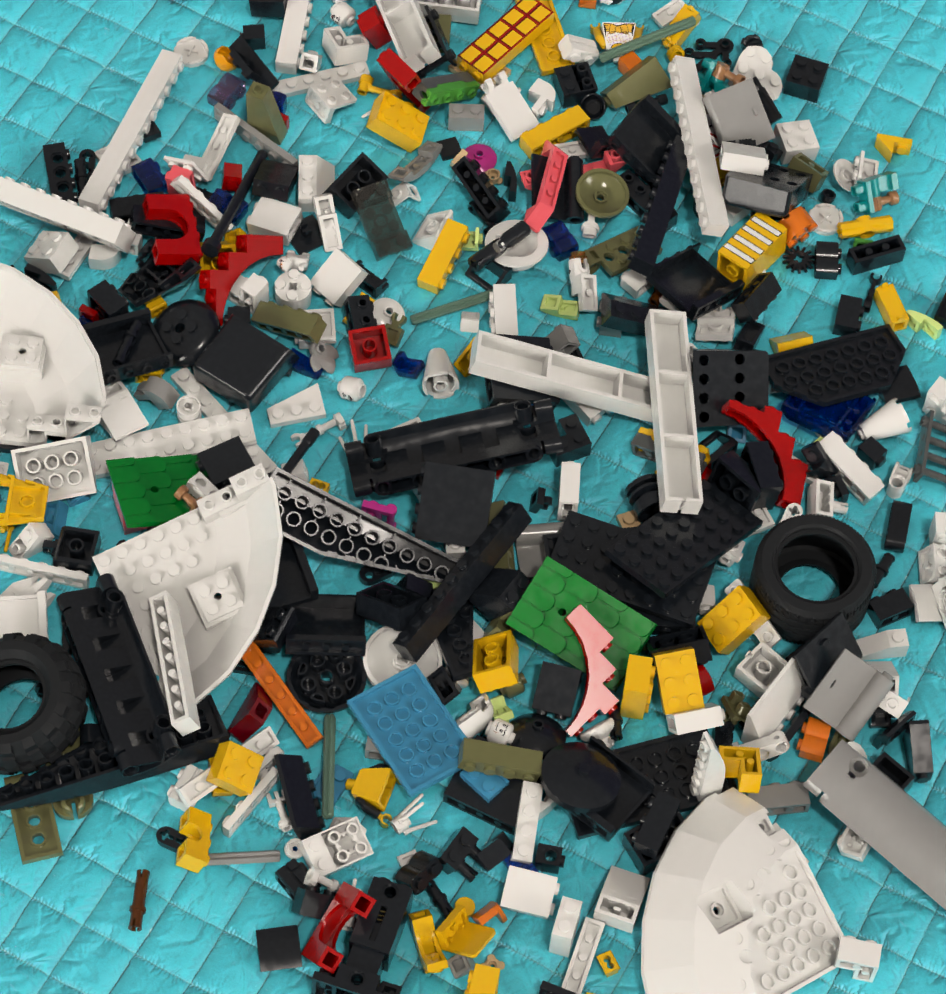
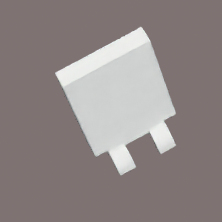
[480,71,540,143]

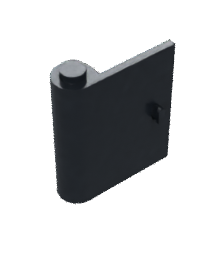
[531,153,584,224]
[793,612,863,700]

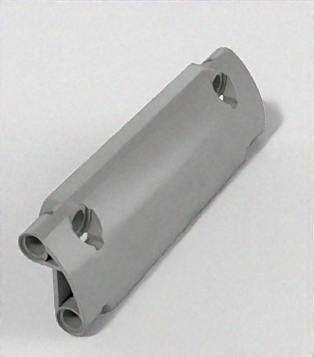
[803,739,946,910]

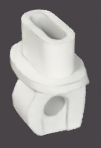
[581,214,600,239]

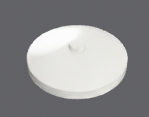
[363,626,442,687]

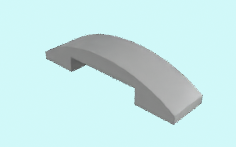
[388,140,443,182]

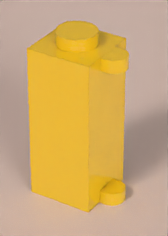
[661,4,701,49]
[873,282,909,332]

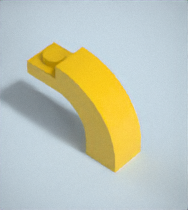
[408,909,449,974]

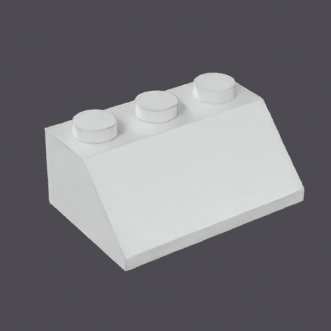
[298,155,335,212]

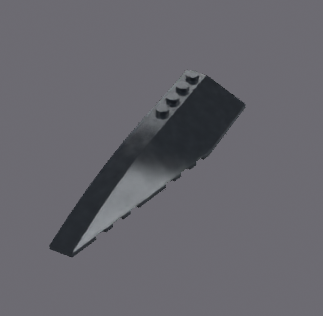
[270,466,459,583]
[0,694,230,811]

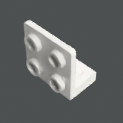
[305,77,357,124]
[163,154,217,182]
[918,543,946,584]

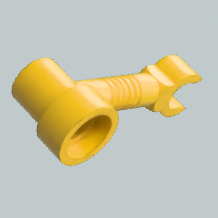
[357,74,403,99]

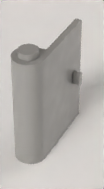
[702,78,776,146]
[515,521,565,579]
[803,648,895,742]

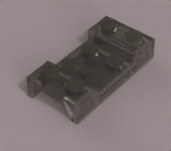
[350,179,413,261]

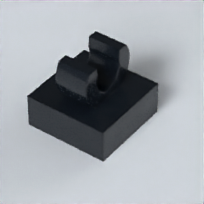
[529,487,553,513]

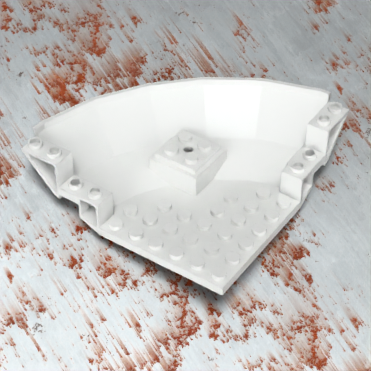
[0,263,107,447]
[92,463,283,706]
[641,787,844,994]

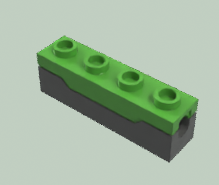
[412,71,480,107]

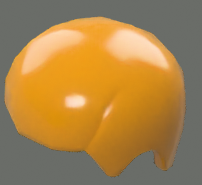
[214,46,237,72]

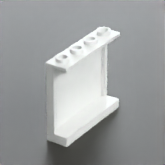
[0,590,49,639]

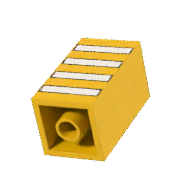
[717,212,787,290]

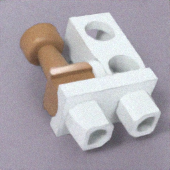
[174,471,227,511]

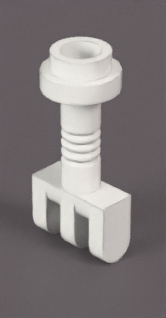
[265,789,293,832]

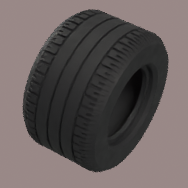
[749,514,877,645]

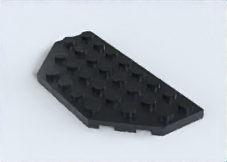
[768,324,906,407]

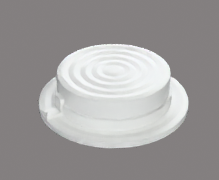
[485,220,549,271]

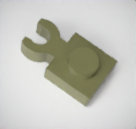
[385,312,407,348]

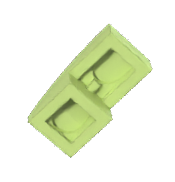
[540,294,580,320]
[906,310,943,340]

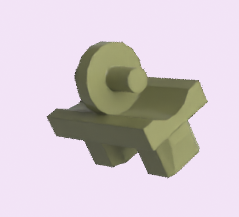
[721,690,752,725]

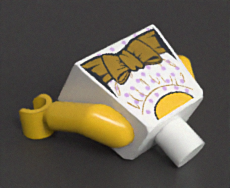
[590,22,644,64]

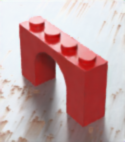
[377,48,431,113]
[142,194,203,265]
[301,881,377,974]

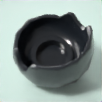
[580,93,607,120]

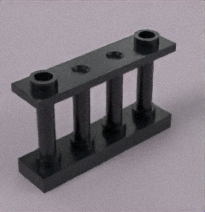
[416,5,457,79]

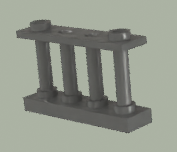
[912,410,946,483]

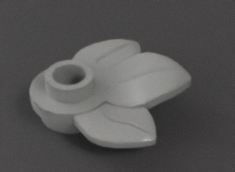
[309,340,339,374]

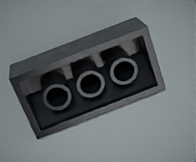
[601,293,669,337]
[274,754,326,840]

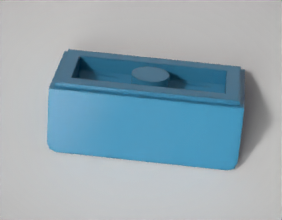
[42,500,68,539]

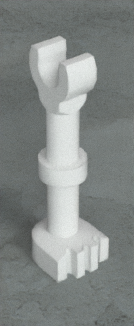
[290,412,347,449]
[303,866,363,892]

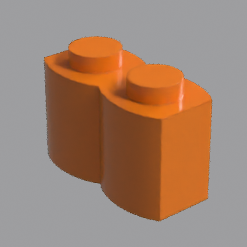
[796,716,832,763]

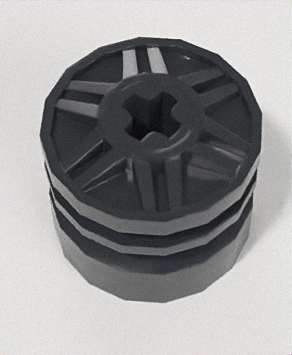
[625,473,660,523]

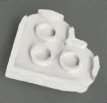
[728,46,783,101]

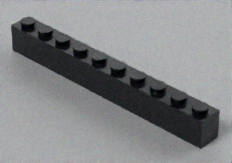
[627,134,687,277]
[392,501,532,663]

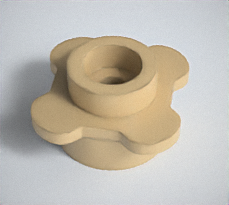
[485,168,503,185]
[482,954,505,970]

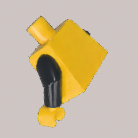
[345,763,401,828]

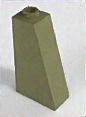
[600,56,672,109]
[246,81,288,145]

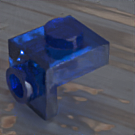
[392,351,425,379]

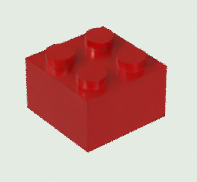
[348,324,392,373]

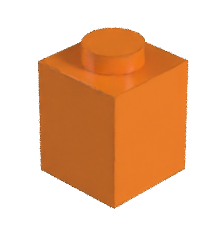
[618,51,642,75]

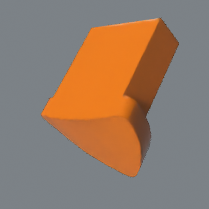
[471,901,508,926]

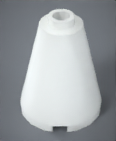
[422,348,459,399]
[857,398,912,441]

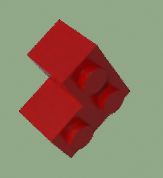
[356,5,392,50]

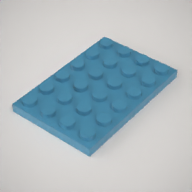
[347,664,467,798]

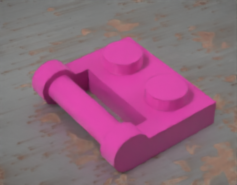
[361,500,397,527]

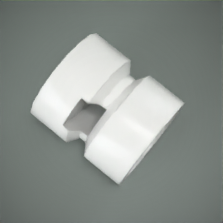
[176,395,202,423]

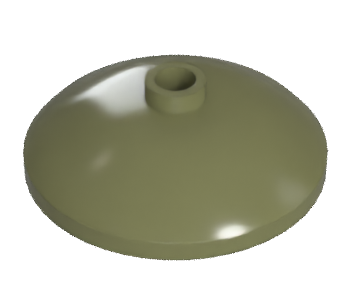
[575,168,629,218]

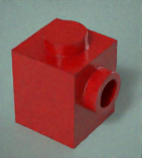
[222,162,242,192]

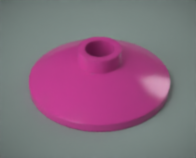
[465,144,497,172]

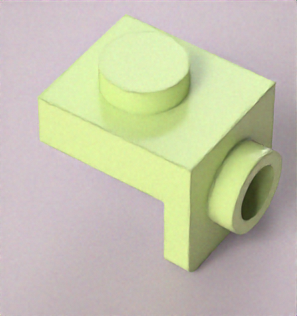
[461,227,483,251]
[490,695,515,722]

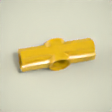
[837,215,894,239]

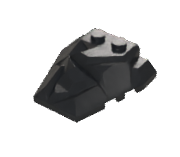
[118,236,202,308]

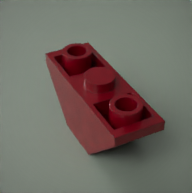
[227,682,273,743]

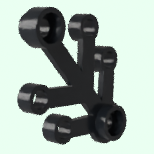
[684,38,734,73]

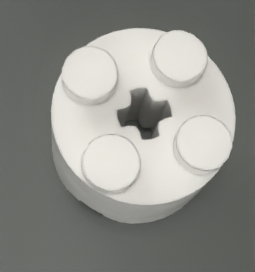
[274,269,312,310]

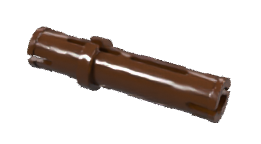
[128,869,150,932]

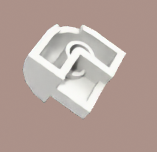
[455,692,494,739]

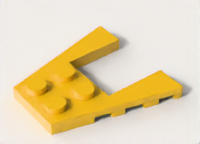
[0,474,49,526]

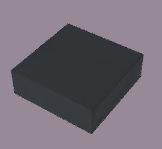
[436,137,461,161]

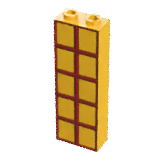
[457,0,554,84]

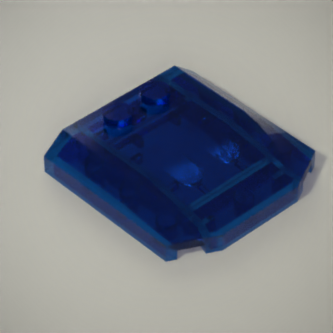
[780,395,876,442]

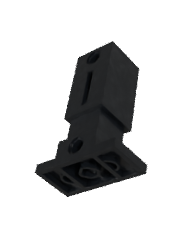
[311,876,413,994]

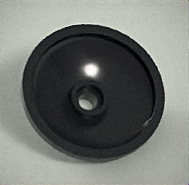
[509,713,566,760]

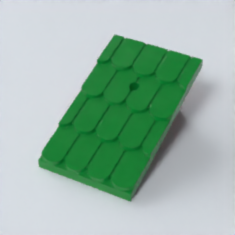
[106,454,204,535]
[506,556,657,692]

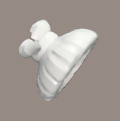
[580,718,615,748]

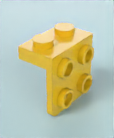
[435,904,496,958]

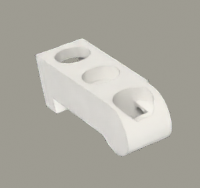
[732,731,790,761]

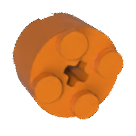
[778,206,818,249]

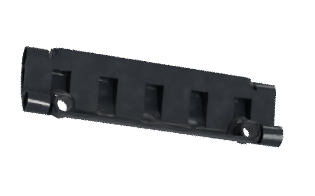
[344,398,563,498]
[56,573,181,777]

